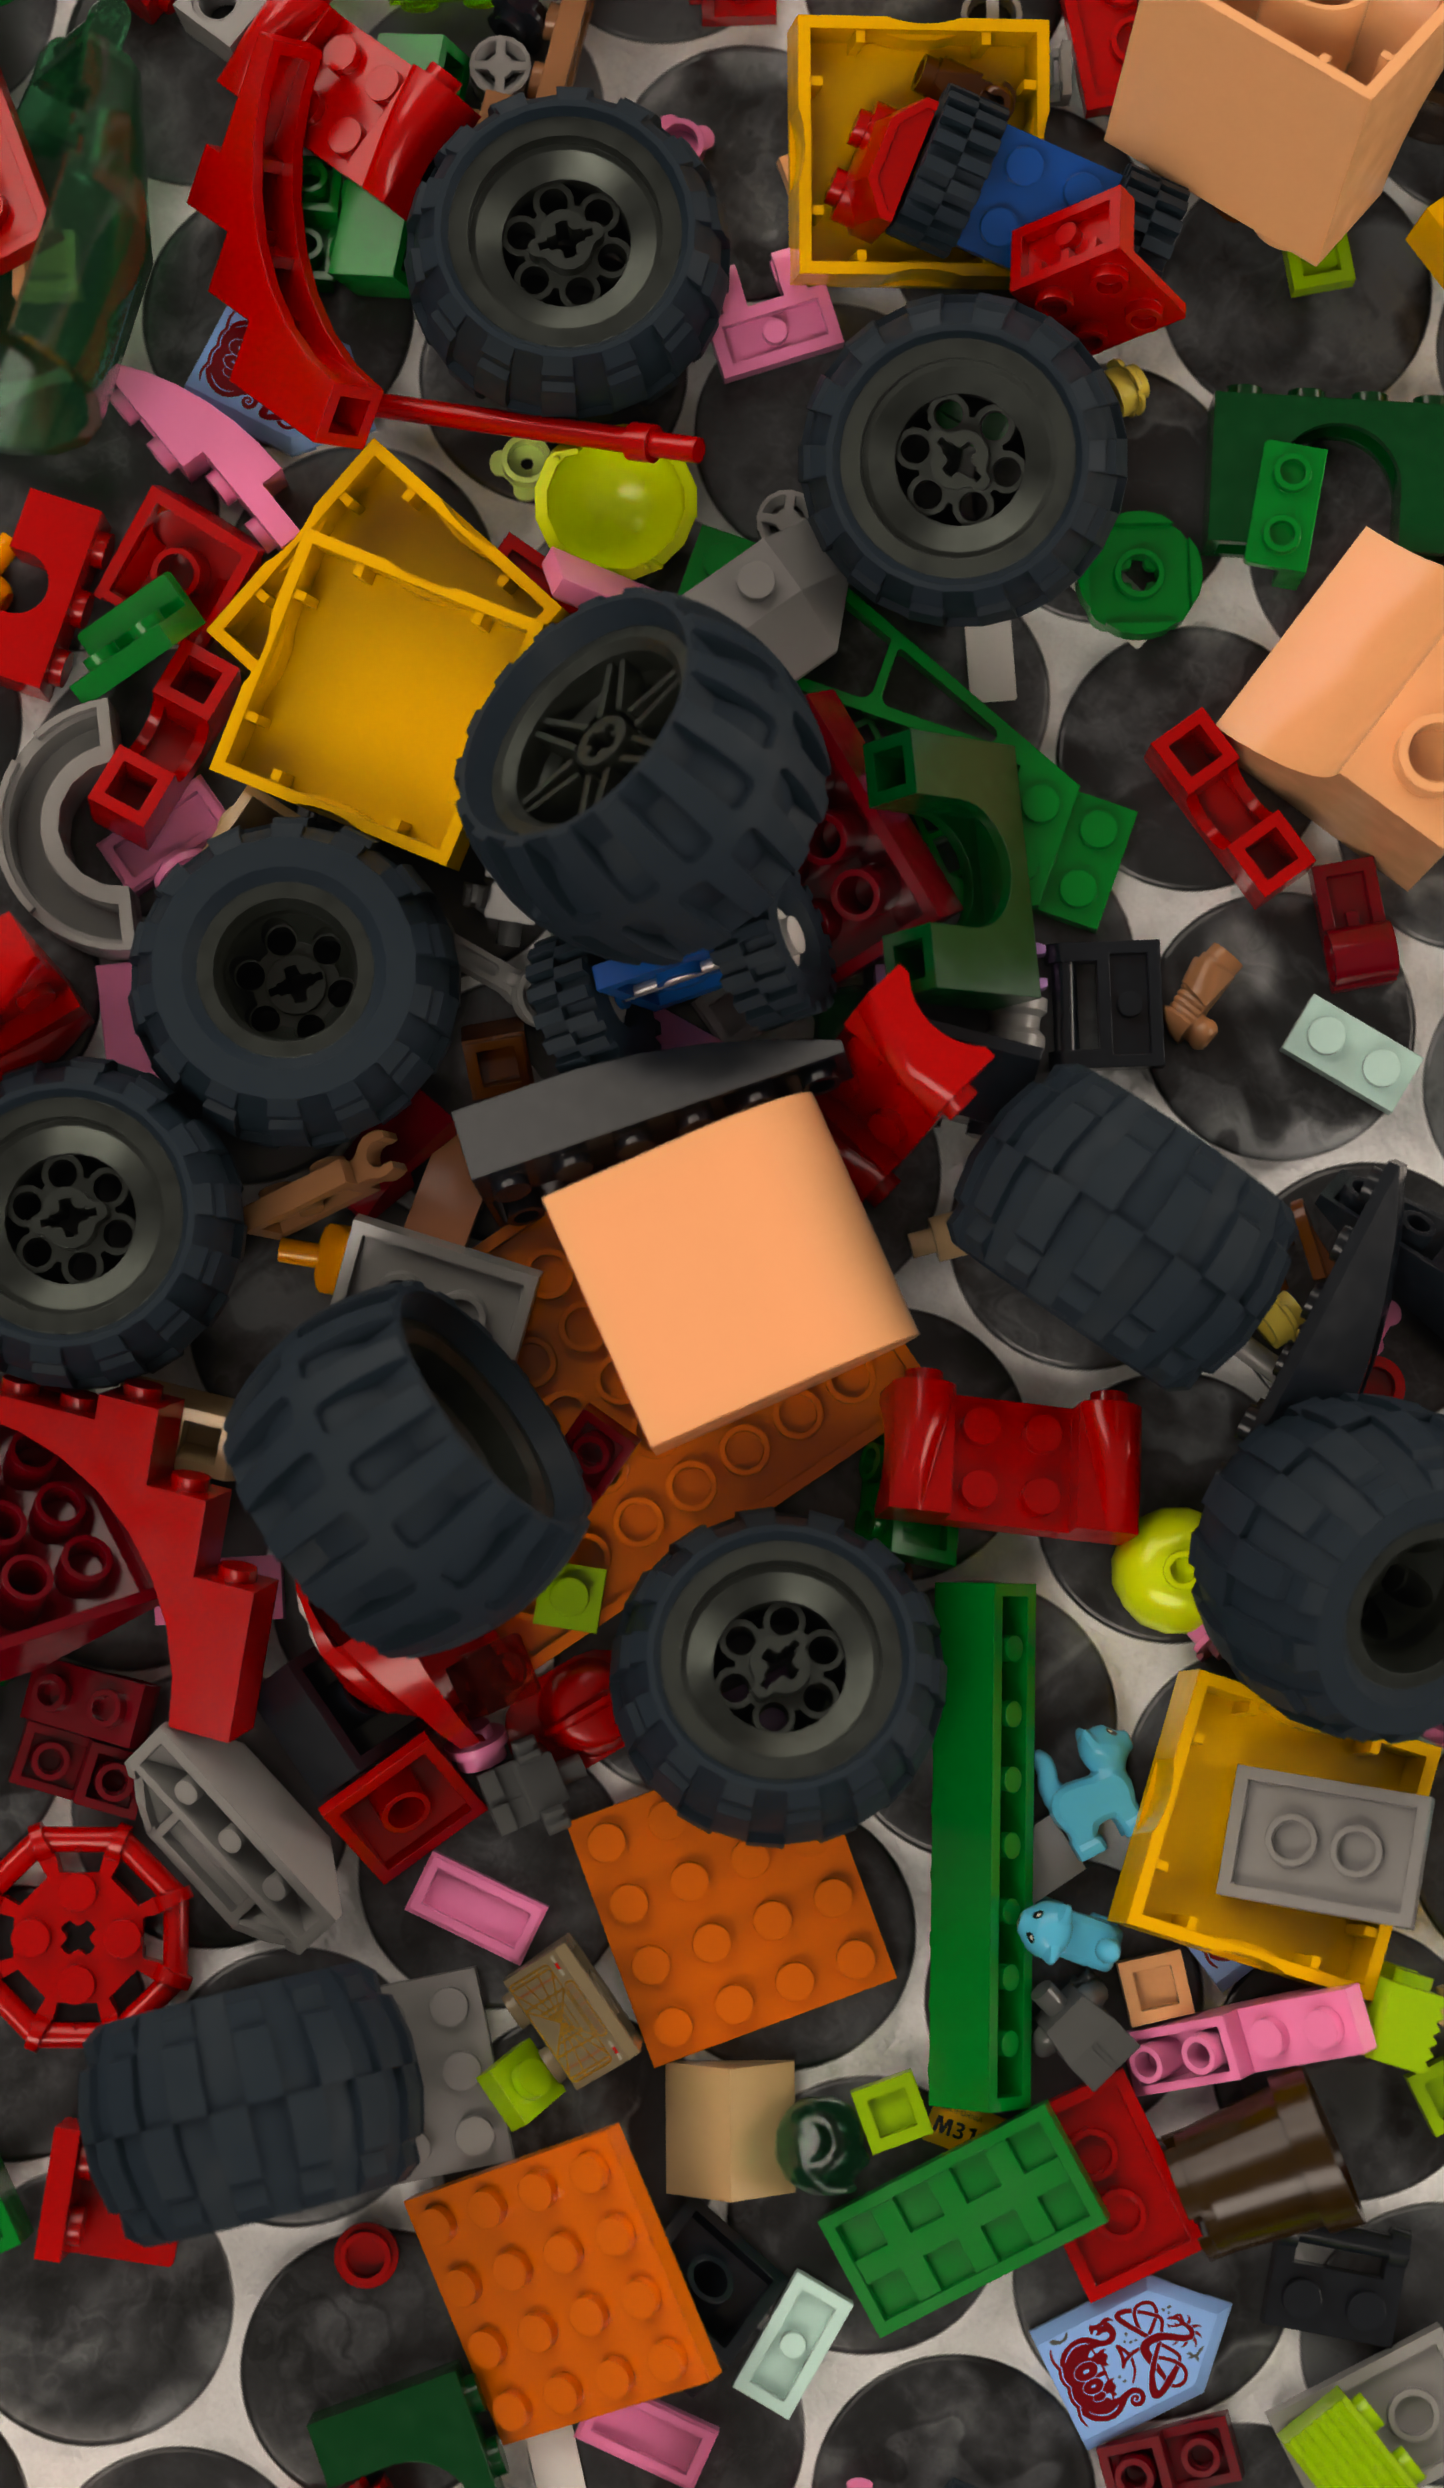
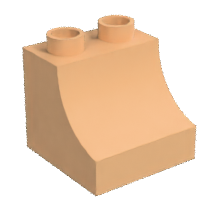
[1104,0,1444,267]
[1216,526,1444,892]

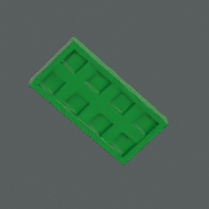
[818,2099,1111,2339]

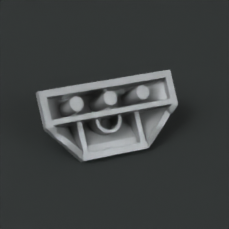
[683,520,848,681]
[124,1721,343,1955]

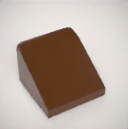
[461,1016,535,1100]

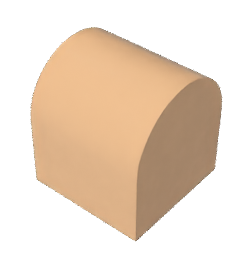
[542,1092,920,1456]

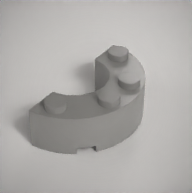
[0,697,142,962]

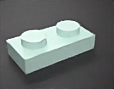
[1279,994,1424,1115]
[732,2268,854,2420]

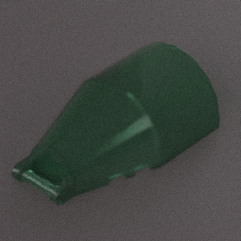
[0,0,153,455]

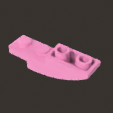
[105,363,300,555]
[1126,1982,1377,2097]

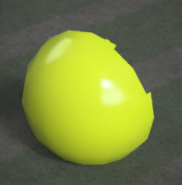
[534,424,697,580]

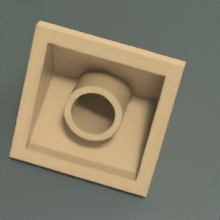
[665,2060,796,2202]

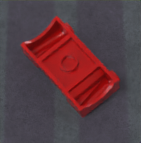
[217,0,481,222]
[0,911,95,1081]
[814,964,995,1208]
[874,1367,1142,1546]

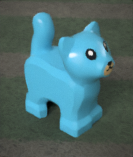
[1034,1725,1140,1862]
[1017,1896,1123,1972]

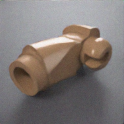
[1163,942,1243,1050]

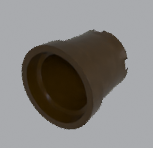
[1161,2065,1366,2262]

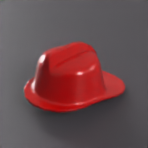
[505,1649,625,1769]

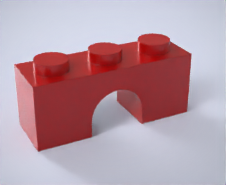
[0,487,115,702]
[87,638,242,851]
[1143,707,1317,910]

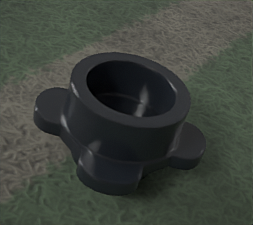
[487,0,547,55]

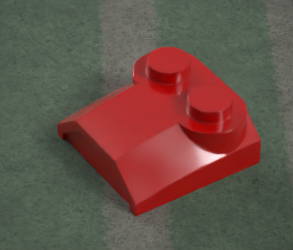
[823,97,939,244]
[93,485,266,651]

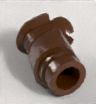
[911,54,1016,122]

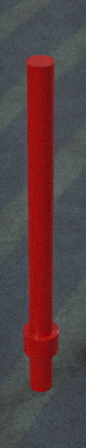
[375,393,705,464]

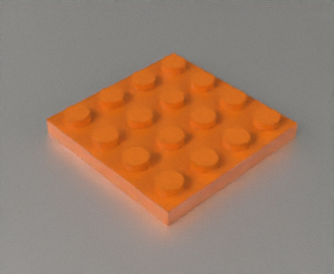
[568,1790,897,2068]
[403,2122,722,2446]

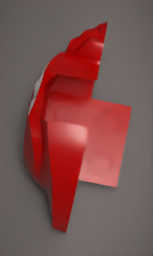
[294,1579,499,1749]

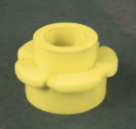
[1104,359,1150,418]
[1257,1290,1306,1349]

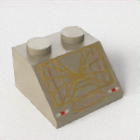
[501,1931,643,2090]

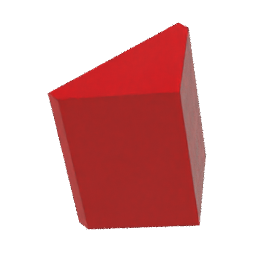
[318,1728,488,1885]

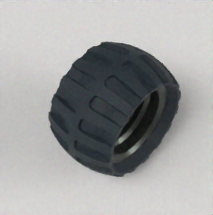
[454,587,831,966]
[223,1280,592,1659]

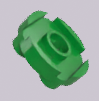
[1074,511,1203,640]

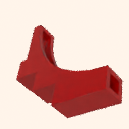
[187,31,384,450]
[0,1374,279,1743]

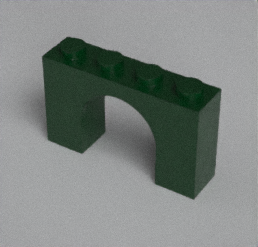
[1201,384,1444,565]
[863,729,1041,1011]
[306,2359,509,2488]

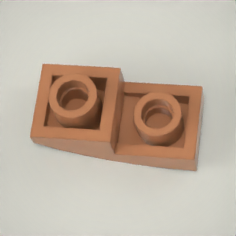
[404,1134,485,1247]

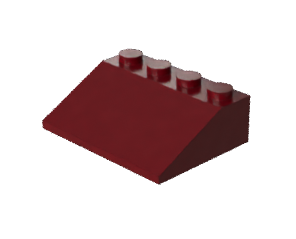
[798,689,963,986]
[0,1386,160,1682]

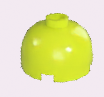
[1111,1507,1203,1634]

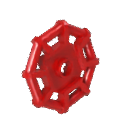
[0,1821,195,2053]

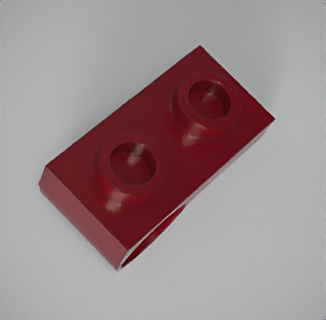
[1308,856,1400,994]
[20,1659,162,1749]

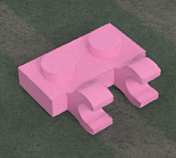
[711,247,844,384]

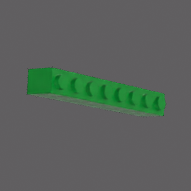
[928,1582,1036,2113]

